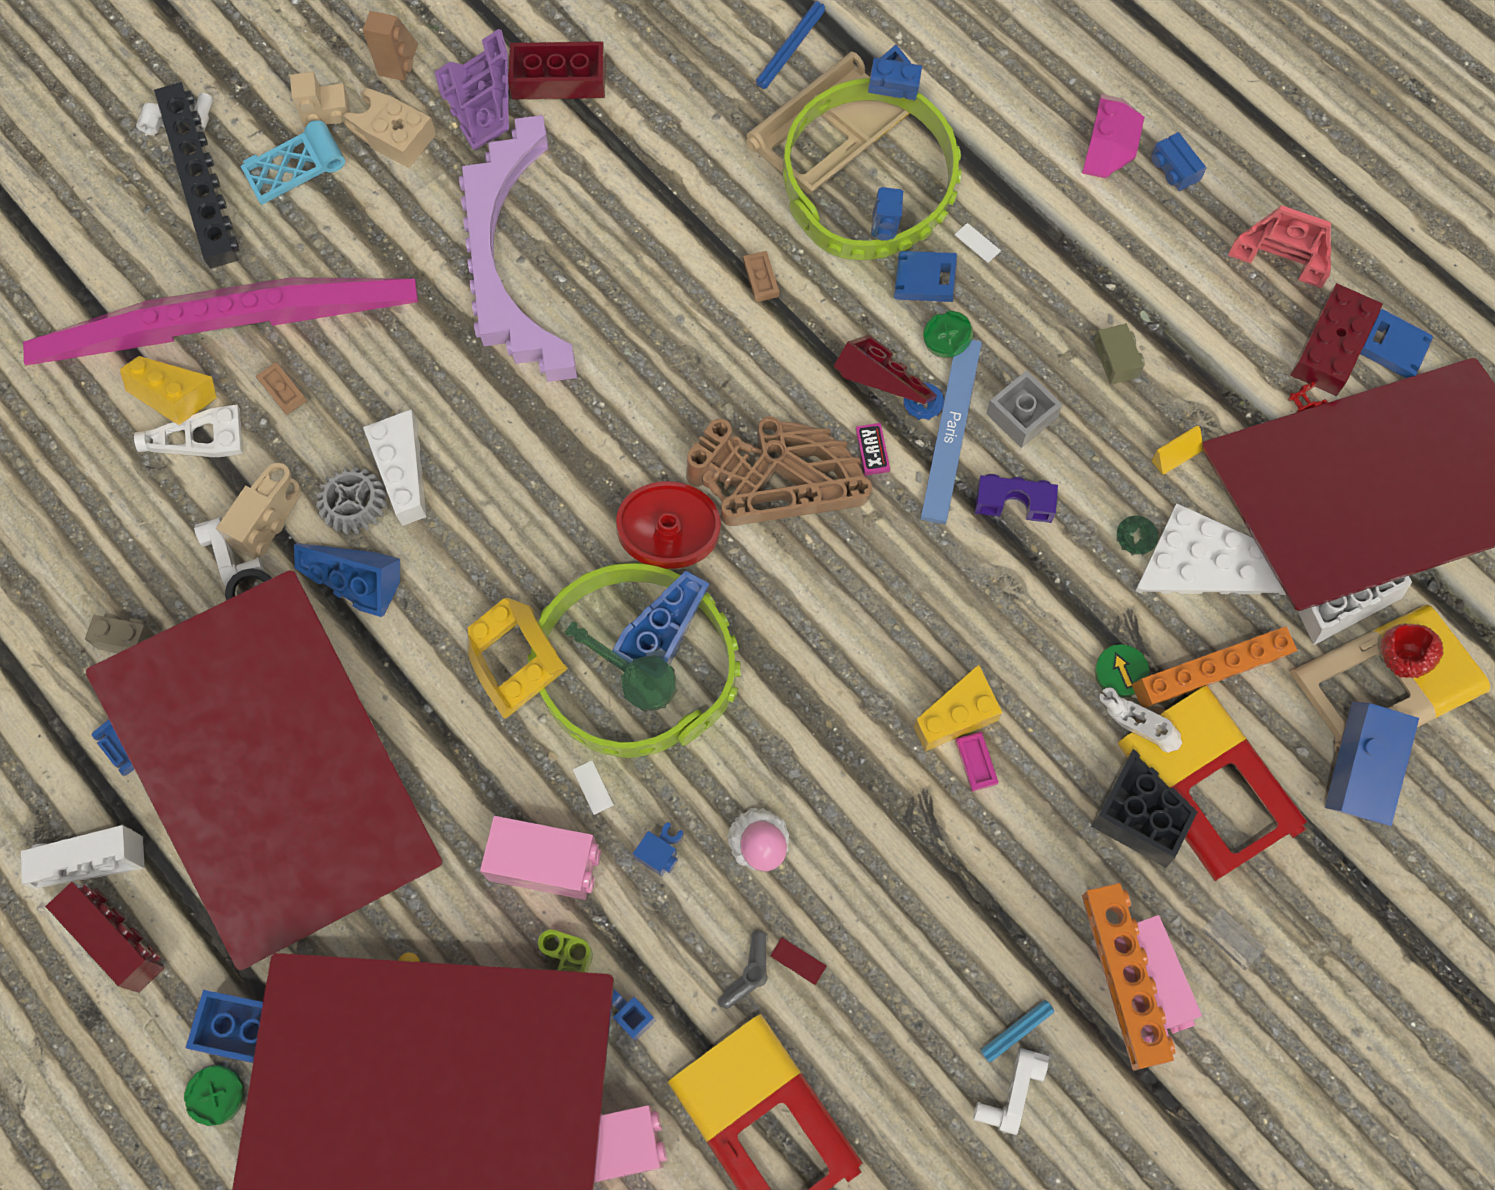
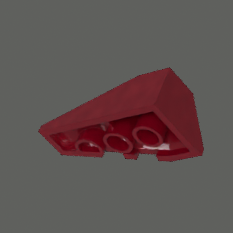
[833,335,937,404]

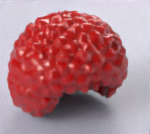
[1381,624,1444,678]

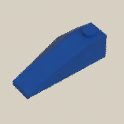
[294,543,400,617]
[611,571,710,679]

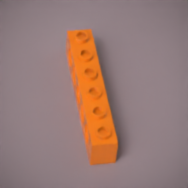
[1132,626,1298,708]
[1081,883,1175,1071]

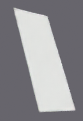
[954,223,1001,263]
[573,760,614,815]

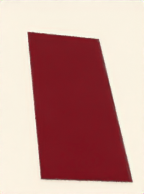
[770,937,827,985]

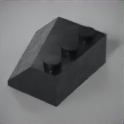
[1091,748,1198,868]

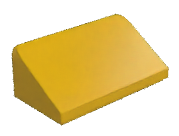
[1152,426,1203,474]

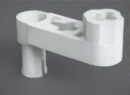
[136,93,214,135]
[194,517,264,586]
[1100,688,1182,753]
[973,1048,1049,1135]

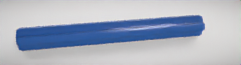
[756,1,825,89]

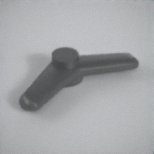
[718,930,768,1009]

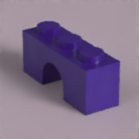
[975,474,1058,523]

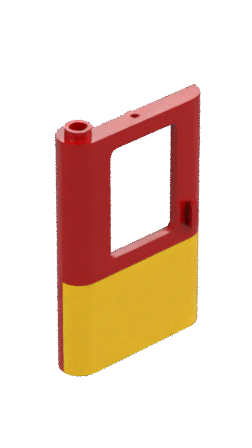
[1117,685,1308,881]
[668,1014,863,1190]

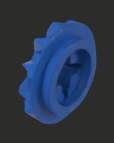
[904,382,944,421]

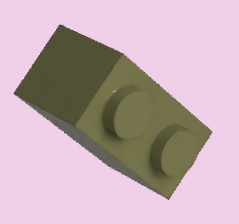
[1094,323,1145,385]

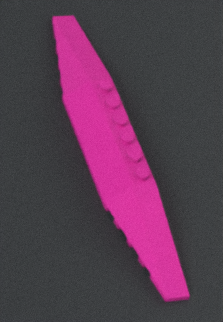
[23,277,418,366]

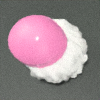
[727,808,789,872]

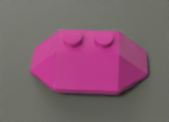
[1082,94,1145,178]

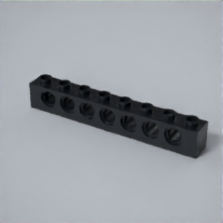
[154,82,240,269]

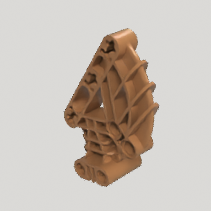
[686,416,872,526]

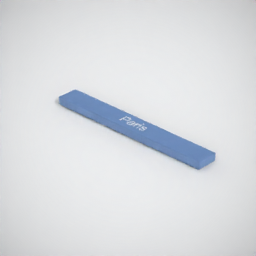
[920,340,982,525]

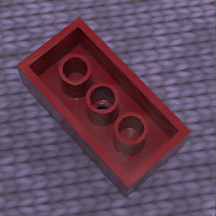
[508,41,606,100]
[1290,283,1383,397]
[45,881,165,993]

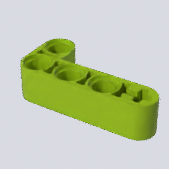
[538,929,593,972]

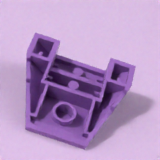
[435,29,509,150]

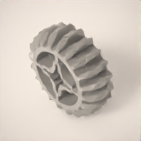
[316,466,387,535]

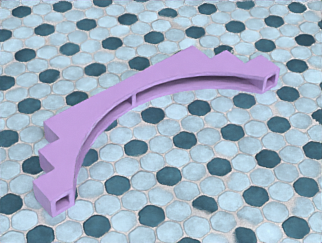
[459,115,577,382]

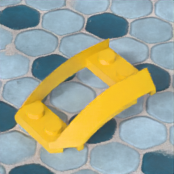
[467,598,568,719]

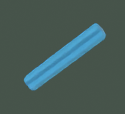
[981,1000,1054,1062]

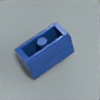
[868,58,922,100]
[1151,132,1207,192]
[871,187,904,241]

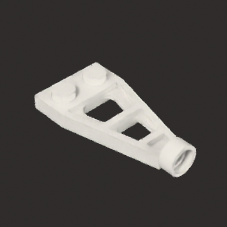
[134,405,243,457]

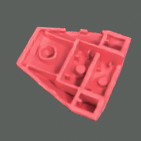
[1228,205,1331,288]

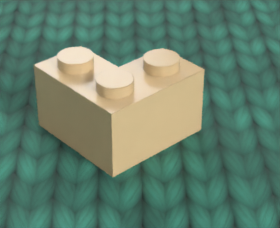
[290,72,350,127]

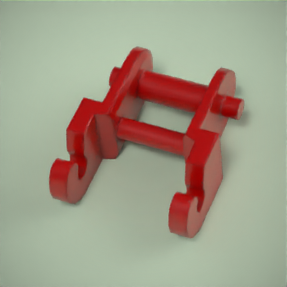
[1288,382,1328,412]

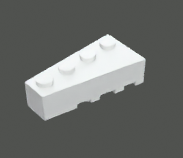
[363,409,426,526]
[1298,576,1412,645]
[21,825,145,889]

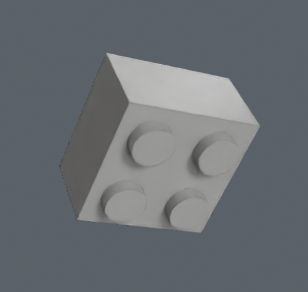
[986,370,1063,448]

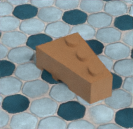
[363,11,418,81]

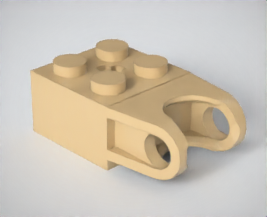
[341,88,436,168]
[216,463,301,559]

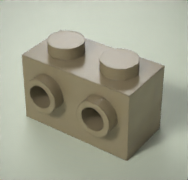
[85,613,155,653]

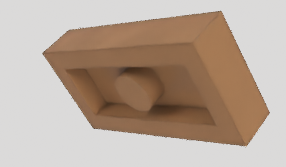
[743,251,779,302]
[256,362,307,415]

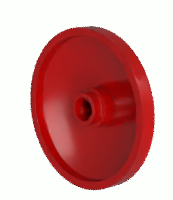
[616,481,721,569]

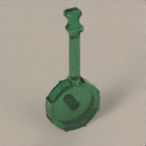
[565,622,678,712]

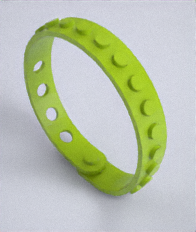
[783,78,962,260]
[527,563,741,758]

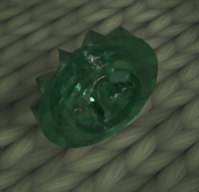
[1116,516,1158,556]

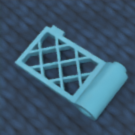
[241,121,345,205]

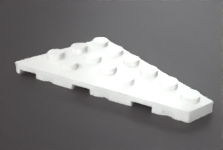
[1135,503,1286,595]

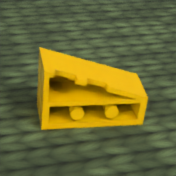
[119,356,217,425]
[914,665,1003,752]

